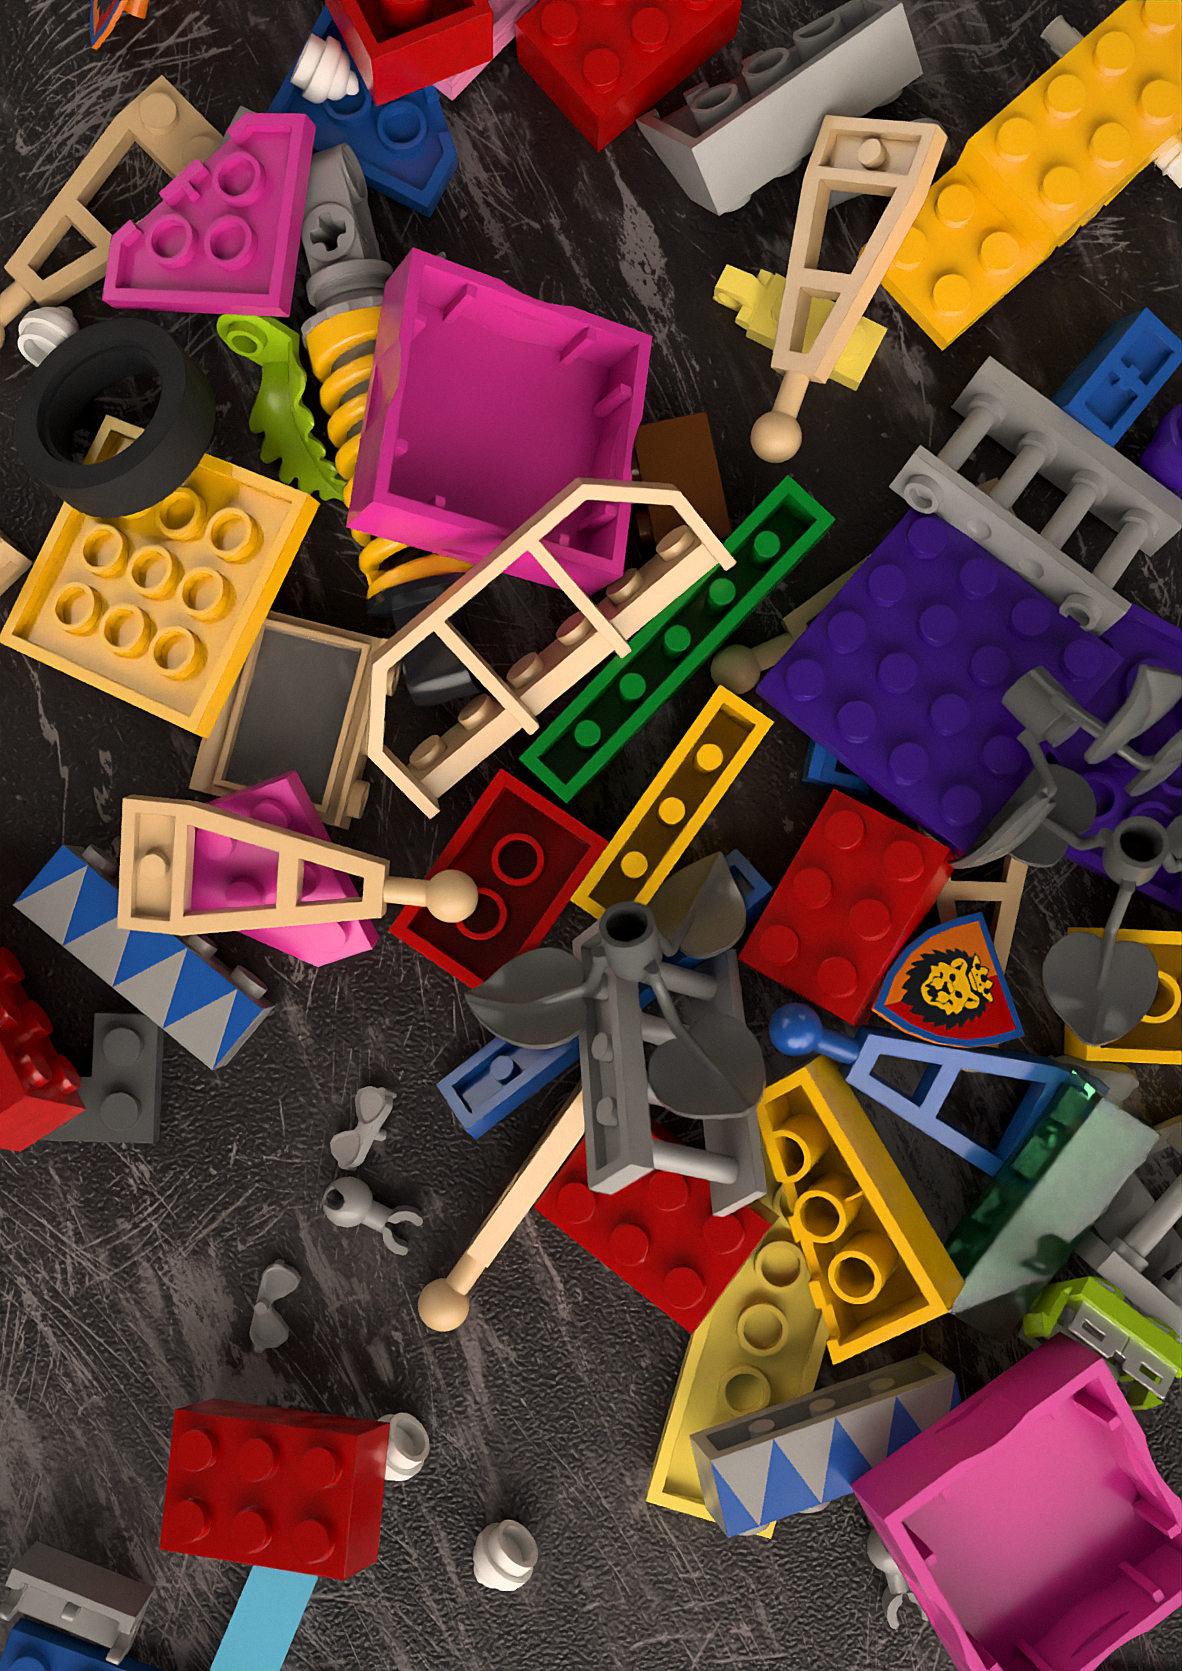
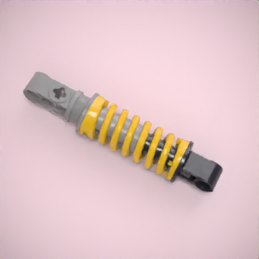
[301,142,487,709]

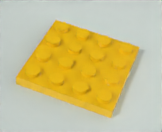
[0,414,320,740]

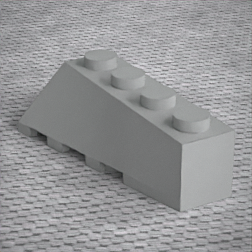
[635,0,923,216]

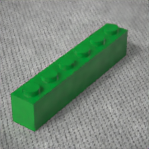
[518,475,835,808]

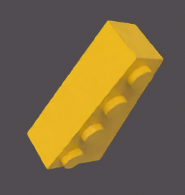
[756,1054,966,1365]

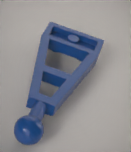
[768,1003,1110,1199]

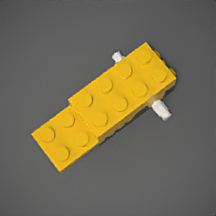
[857,0,1182,351]

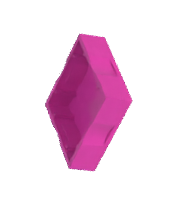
[346,247,652,596]
[850,1332,1182,1671]

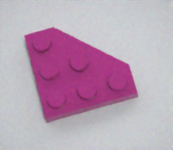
[102,113,316,317]
[191,769,380,967]

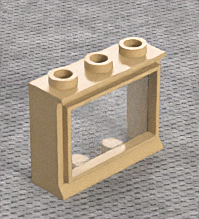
[189,610,402,830]

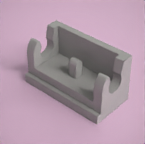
[0,1541,155,1665]

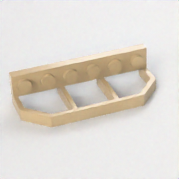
[366,477,737,819]

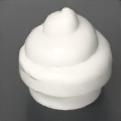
[290,33,359,104]
[17,306,79,367]
[377,1413,430,1481]
[473,1520,538,1591]

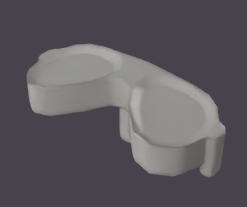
[1048,1055,1139,1103]
[330,1086,397,1171]
[249,1259,301,1353]

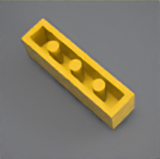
[570,685,774,920]

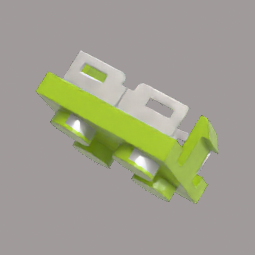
[1017,1276,1182,1410]

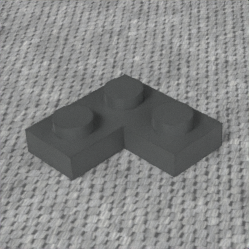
[39,1012,164,1144]

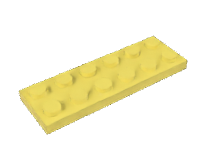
[645,1124,829,1539]

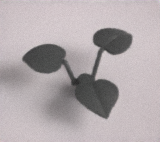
[947,665,1182,869]
[988,763,1182,1047]
[465,851,766,1119]

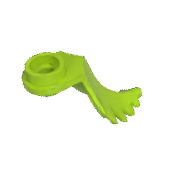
[216,314,348,502]

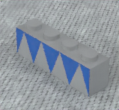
[13,844,275,1070]
[689,1353,961,1538]

